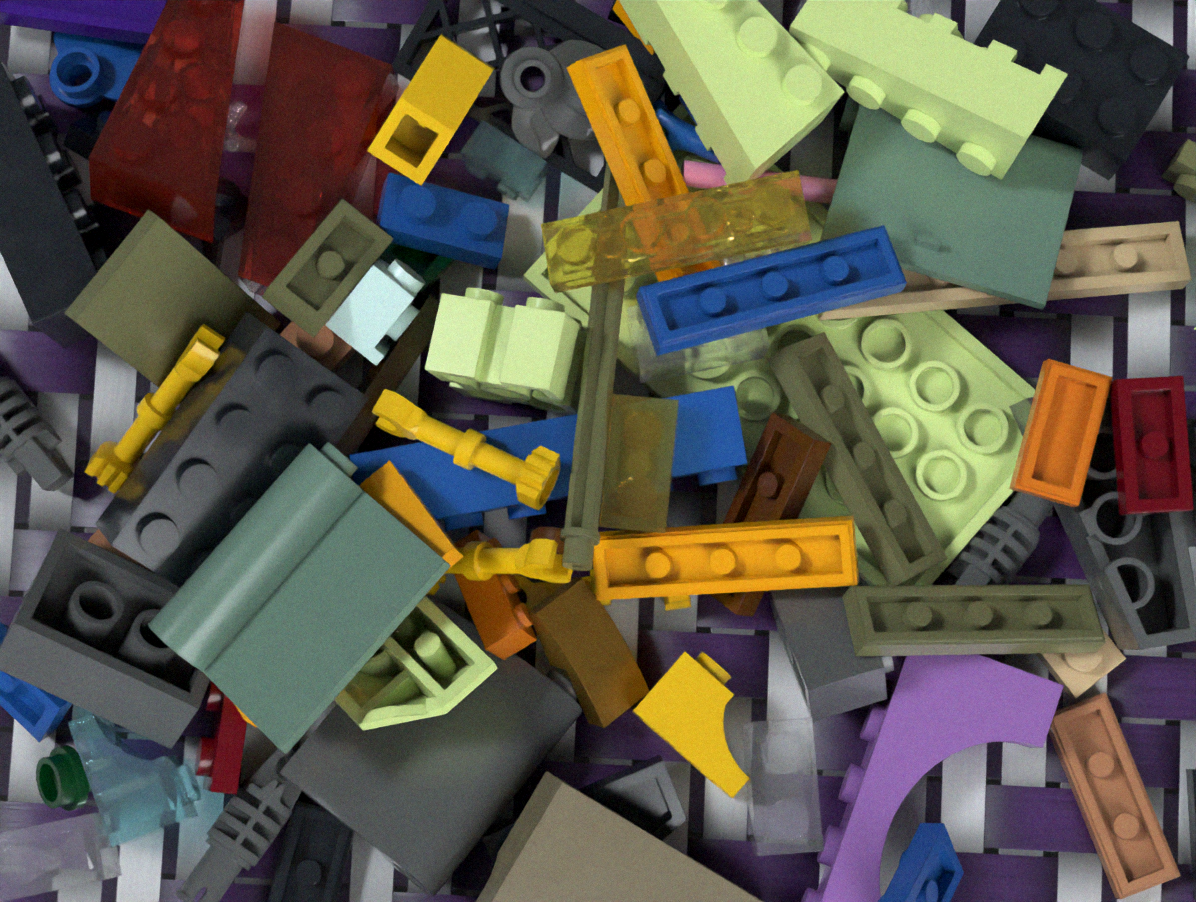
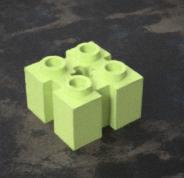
[425,288,587,415]

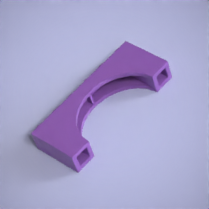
[801,654,1064,902]

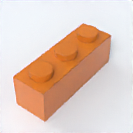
[454,529,537,660]

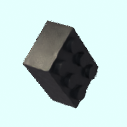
[973,0,1190,180]

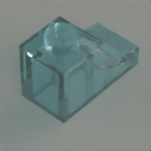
[68,713,201,847]

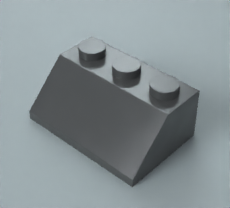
[0,528,210,749]

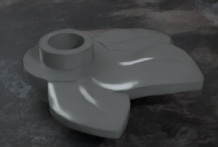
[500,40,605,159]

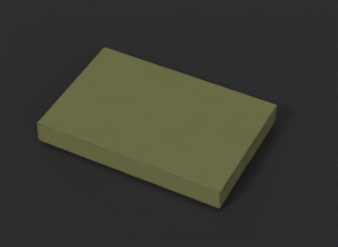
[65,210,281,405]

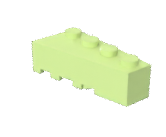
[788,0,1068,180]

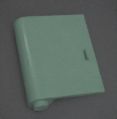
[820,95,1083,310]
[148,442,451,754]

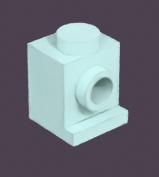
[325,257,425,366]

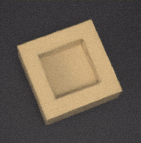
[1035,629,1126,699]

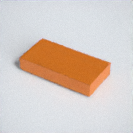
[1009,359,1113,507]

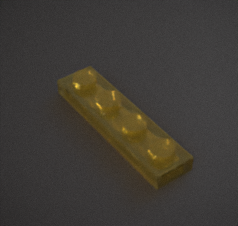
[541,170,812,293]

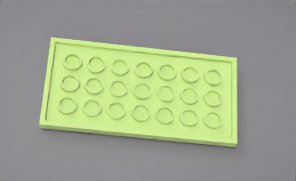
[523,103,1035,586]

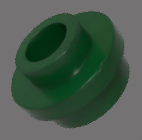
[36,745,94,811]

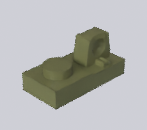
[262,198,393,338]

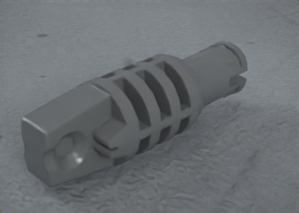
[0,377,74,492]
[946,491,1054,585]
[174,748,301,902]

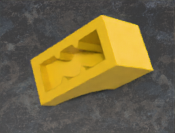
[632,652,750,798]

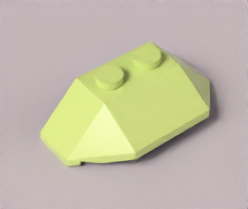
[334,595,498,731]

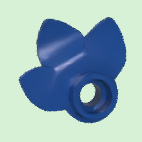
[49,32,165,108]

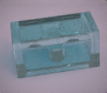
[460,120,549,203]

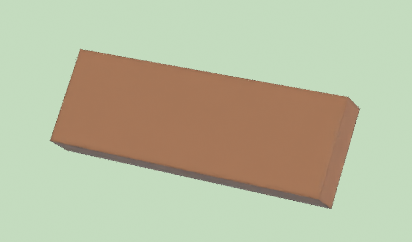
[1048,692,1181,899]

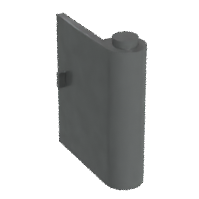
[280,595,582,897]

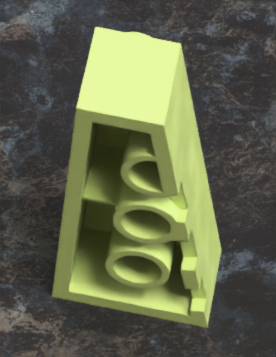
[619,0,844,198]

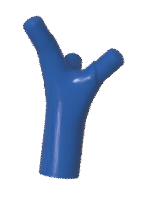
[652,100,721,165]

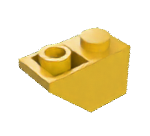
[367,33,494,186]

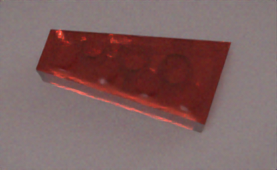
[89,0,246,243]
[238,21,399,296]

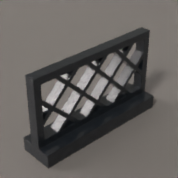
[390,0,670,194]

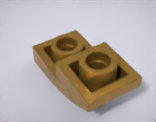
[528,577,650,728]

